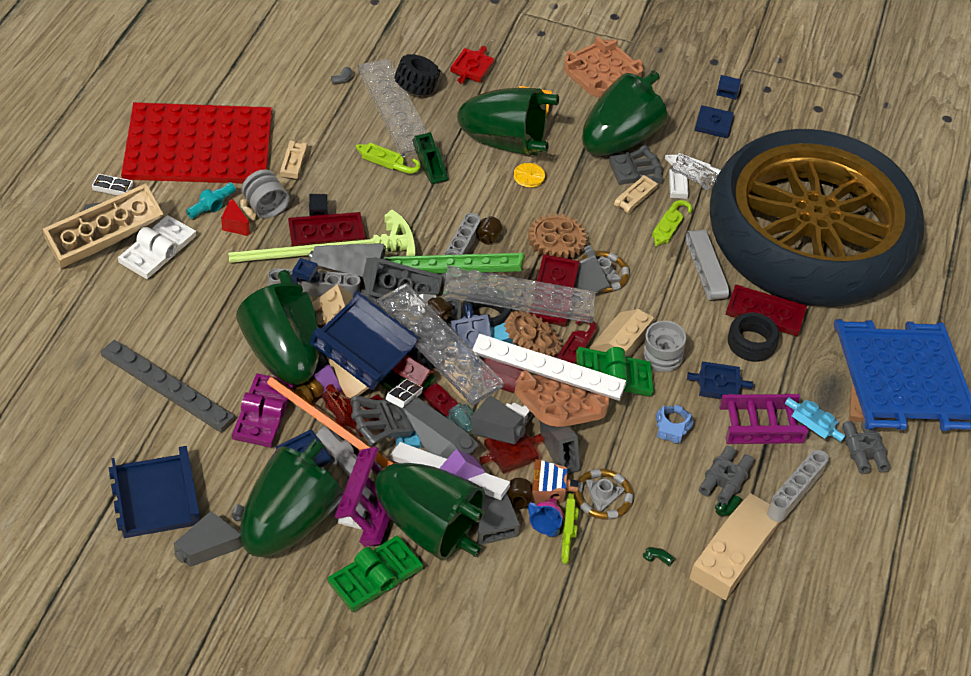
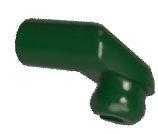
[715,496,742,517]
[643,547,675,567]

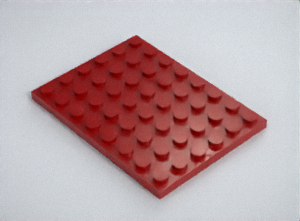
[121,102,272,184]

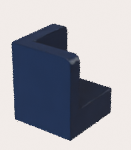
[292,258,318,284]

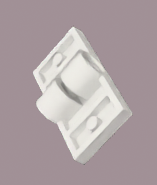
[118,215,196,279]

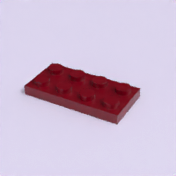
[288,212,365,247]
[529,254,579,326]
[725,284,807,337]

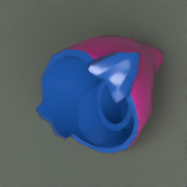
[528,498,563,537]

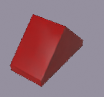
[221,199,250,236]

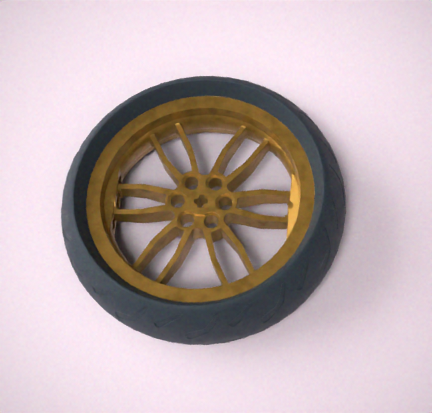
[710,129,924,307]

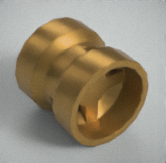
[296,378,324,402]

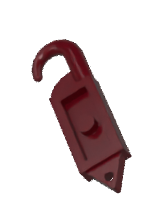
[556,317,597,364]

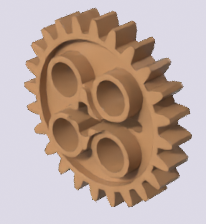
[528,213,587,259]
[504,310,562,358]

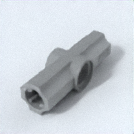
[316,426,357,477]

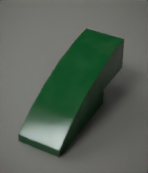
[412,132,448,184]

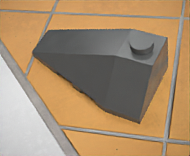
[363,257,442,299]
[402,397,479,459]

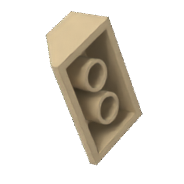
[590,309,654,357]

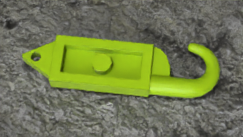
[356,143,421,174]
[652,200,692,247]
[561,494,578,565]

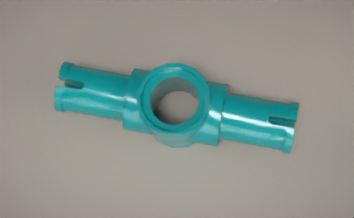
[186,182,236,219]

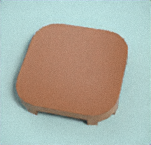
[564,37,643,98]
[515,370,609,427]

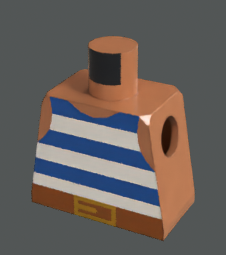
[531,459,579,503]

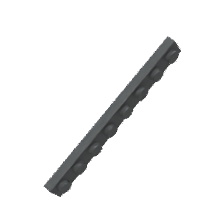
[101,340,235,433]

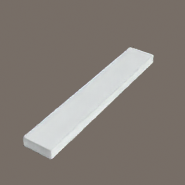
[390,442,510,500]

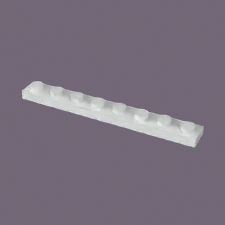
[472,334,626,401]

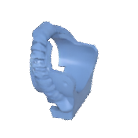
[656,405,693,444]

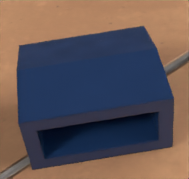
[716,75,741,100]

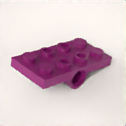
[232,373,295,448]

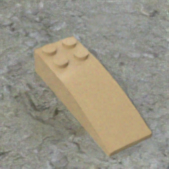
[43,184,163,268]
[312,284,369,401]
[689,493,781,600]

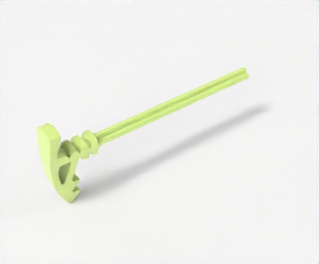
[228,210,415,263]

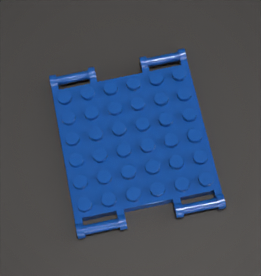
[834,319,971,431]

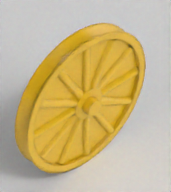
[514,163,545,187]

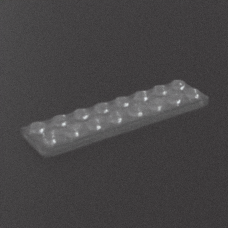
[358,59,428,157]
[442,265,595,323]
[376,283,504,406]

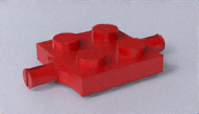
[450,46,494,84]

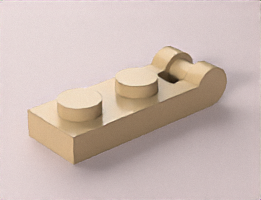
[280,140,308,179]
[614,175,658,214]

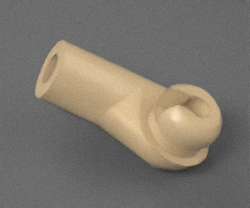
[239,199,257,221]

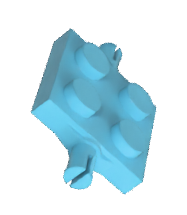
[785,397,846,442]

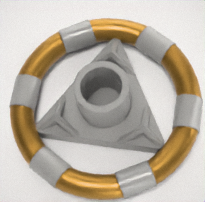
[579,251,629,292]
[574,469,633,519]

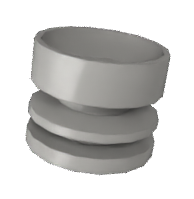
[242,170,289,218]
[643,320,686,372]

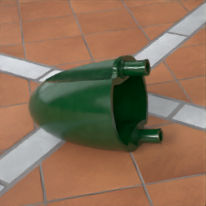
[582,70,668,156]
[457,88,559,156]
[236,270,320,385]
[240,439,344,557]
[375,463,485,561]

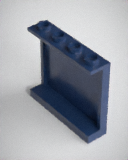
[310,291,418,390]
[108,446,200,538]

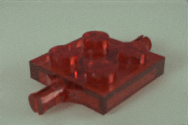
[321,384,368,437]
[479,433,544,474]

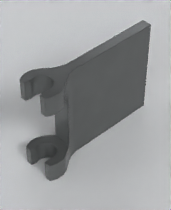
[573,245,610,302]

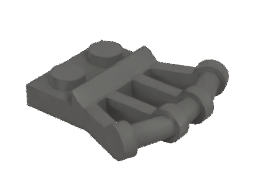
[609,145,663,185]
[350,396,413,448]

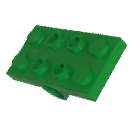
[576,347,653,397]
[327,535,423,613]

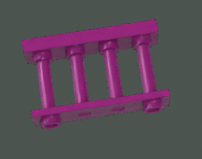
[719,393,808,444]
[335,447,390,547]

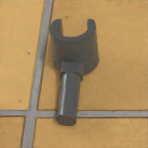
[232,504,245,521]

